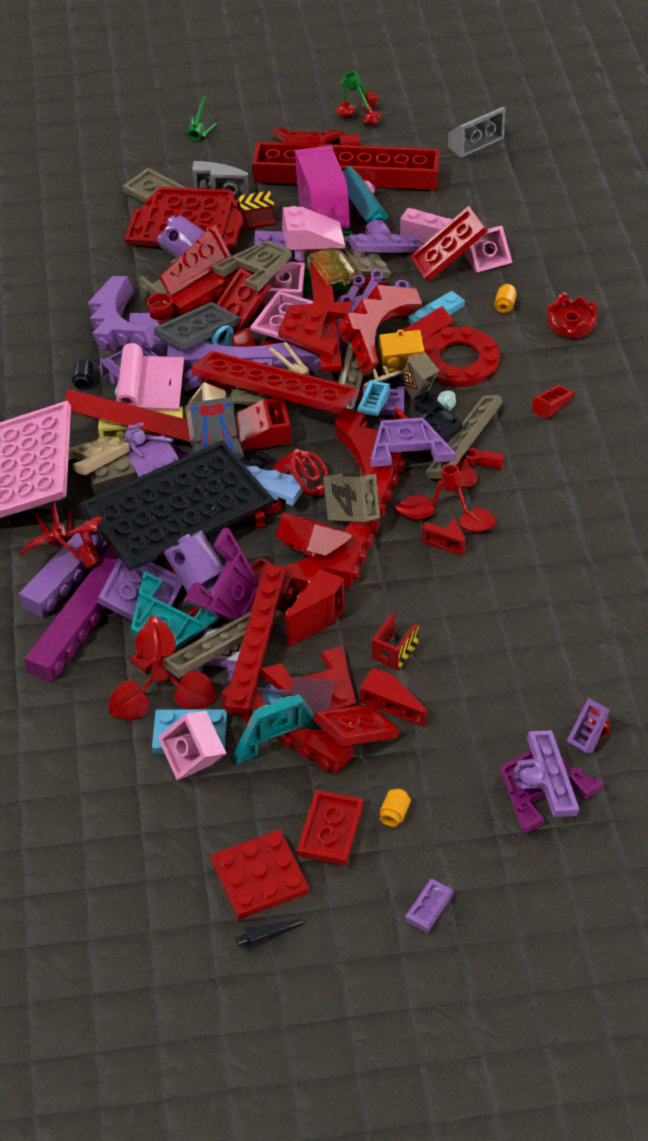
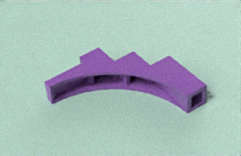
[87,276,155,351]

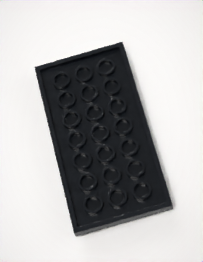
[79,440,274,572]

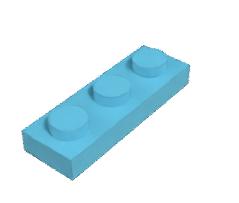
[407,291,465,325]

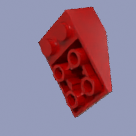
[234,398,291,450]
[284,569,345,647]

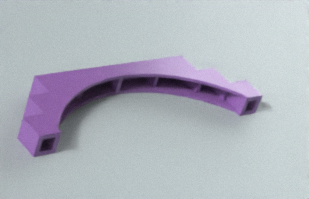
[129,306,356,375]

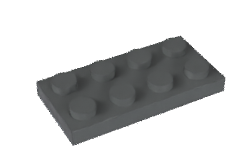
[154,302,240,350]

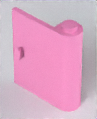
[116,343,184,411]

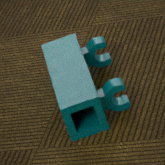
[343,166,389,223]

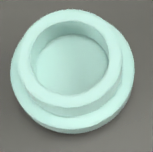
[437,390,456,411]

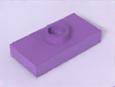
[405,879,453,933]

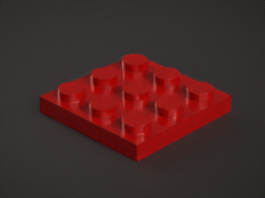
[210,830,310,920]

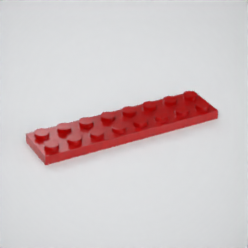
[191,351,358,414]

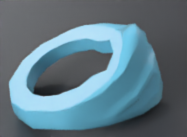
[212,325,234,346]

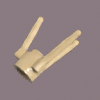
[269,342,309,375]

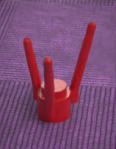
[34,501,73,547]

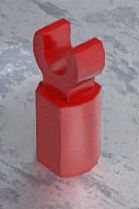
[466,448,504,470]

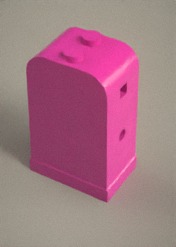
[295,145,350,229]

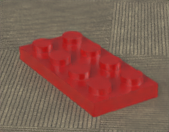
[410,206,488,282]

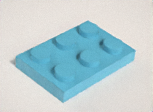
[152,710,228,754]

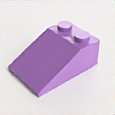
[126,435,178,477]

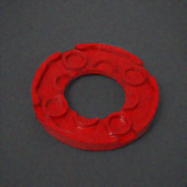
[423,326,500,387]

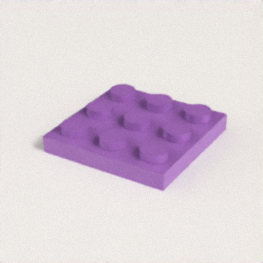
[96,559,182,621]

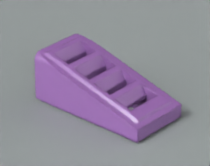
[567,698,610,753]

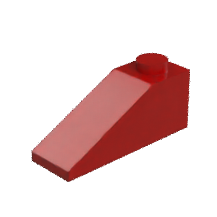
[360,668,427,727]

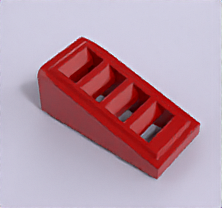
[531,385,575,419]

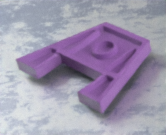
[370,418,456,467]

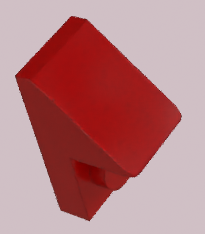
[422,518,465,556]

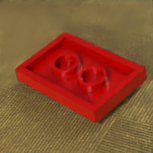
[216,267,271,334]
[313,705,399,746]
[297,790,364,866]

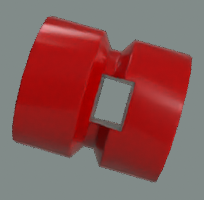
[147,293,174,325]

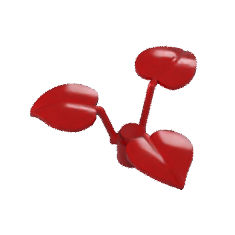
[394,459,497,532]
[19,516,102,568]
[108,615,217,720]

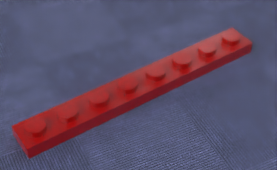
[225,564,287,715]

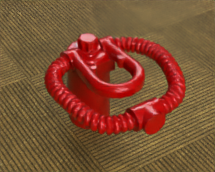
[273,449,329,497]

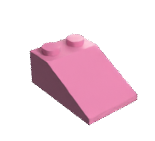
[282,206,345,250]
[250,291,314,341]

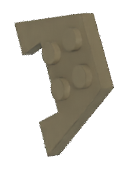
[211,240,292,291]

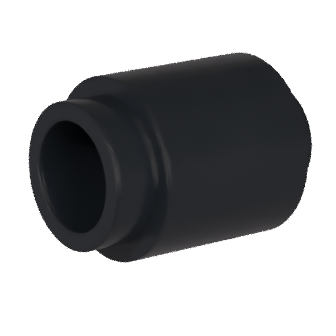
[72,359,94,390]

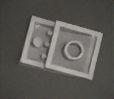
[192,161,249,205]

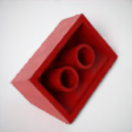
[276,512,352,557]

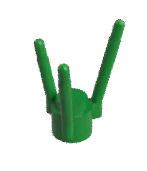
[186,96,217,141]

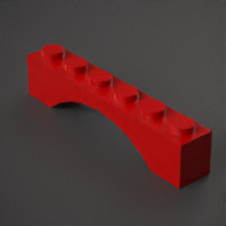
[221,683,353,775]

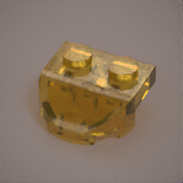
[310,248,356,286]

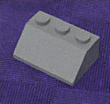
[448,107,506,158]

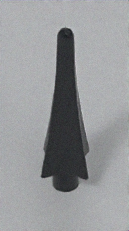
[235,918,304,951]

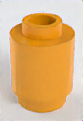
[494,284,517,313]
[379,789,411,827]

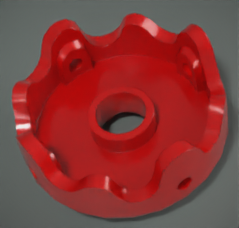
[547,293,597,338]

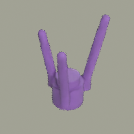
[125,422,173,458]

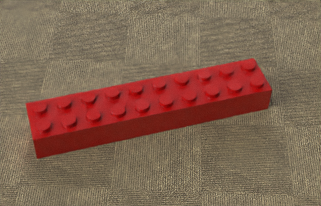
[252,142,439,190]

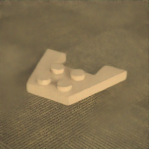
[68,436,130,475]

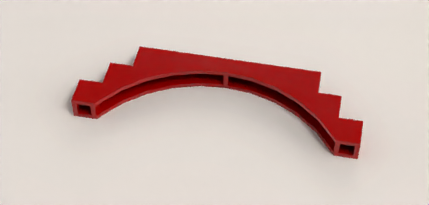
[278,408,405,609]

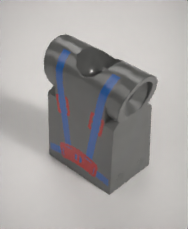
[185,397,244,460]

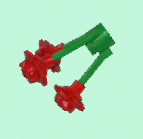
[335,71,382,126]

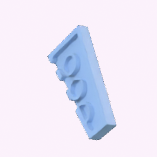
[246,466,307,506]

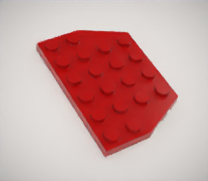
[124,187,243,250]

